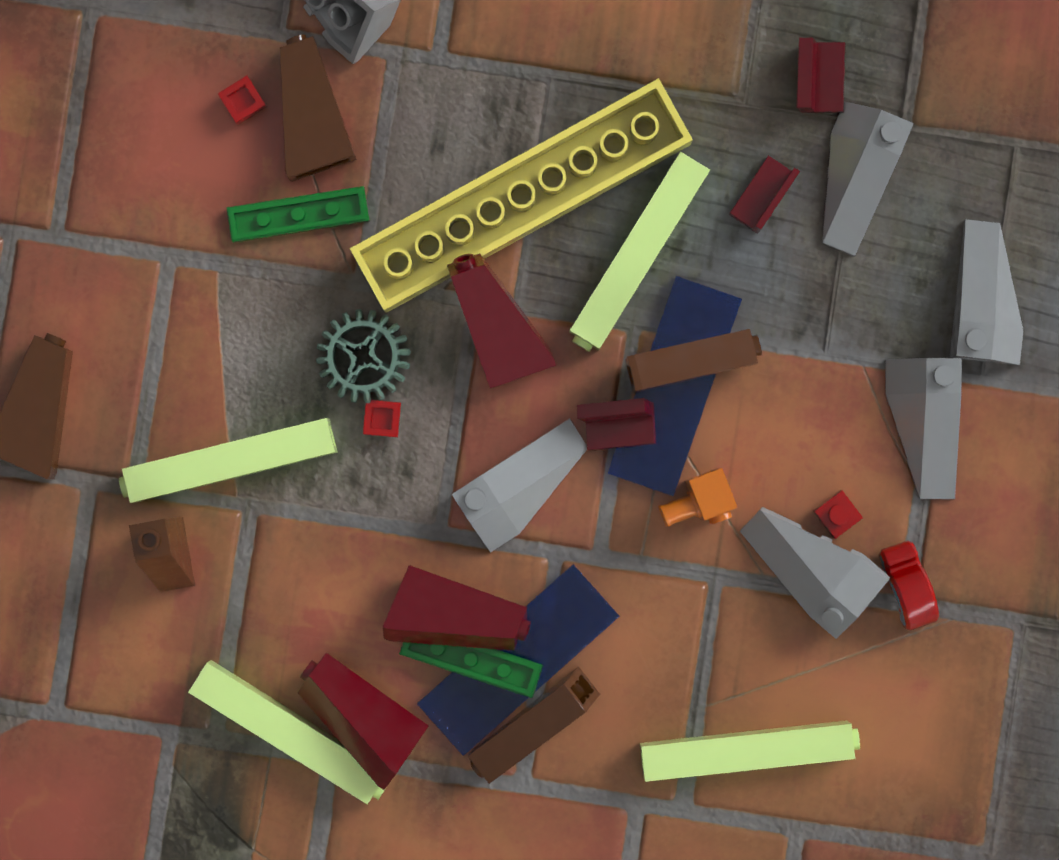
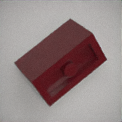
[797,37,846,113]
[729,155,800,234]
[577,398,656,451]

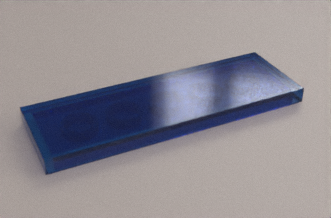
[607,276,742,496]
[417,564,620,756]

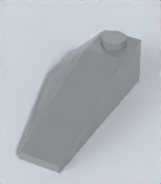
[303,0,401,64]
[822,101,914,256]
[949,219,1023,365]
[885,358,962,499]
[452,419,587,553]
[740,507,890,639]

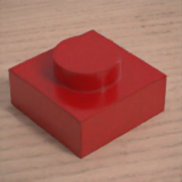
[217,75,267,125]
[363,400,402,438]
[813,490,863,539]

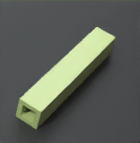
[569,151,710,352]
[119,418,338,503]
[188,660,386,805]
[640,721,860,782]

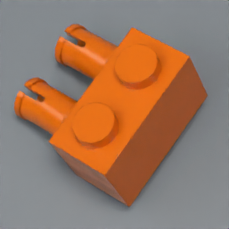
[658,468,738,527]

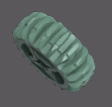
[316,309,411,403]

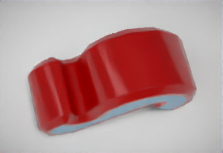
[879,540,939,631]

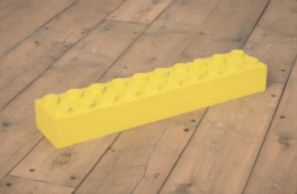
[350,78,693,313]

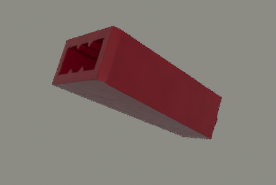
[447,253,556,389]
[383,565,531,651]
[298,653,429,790]

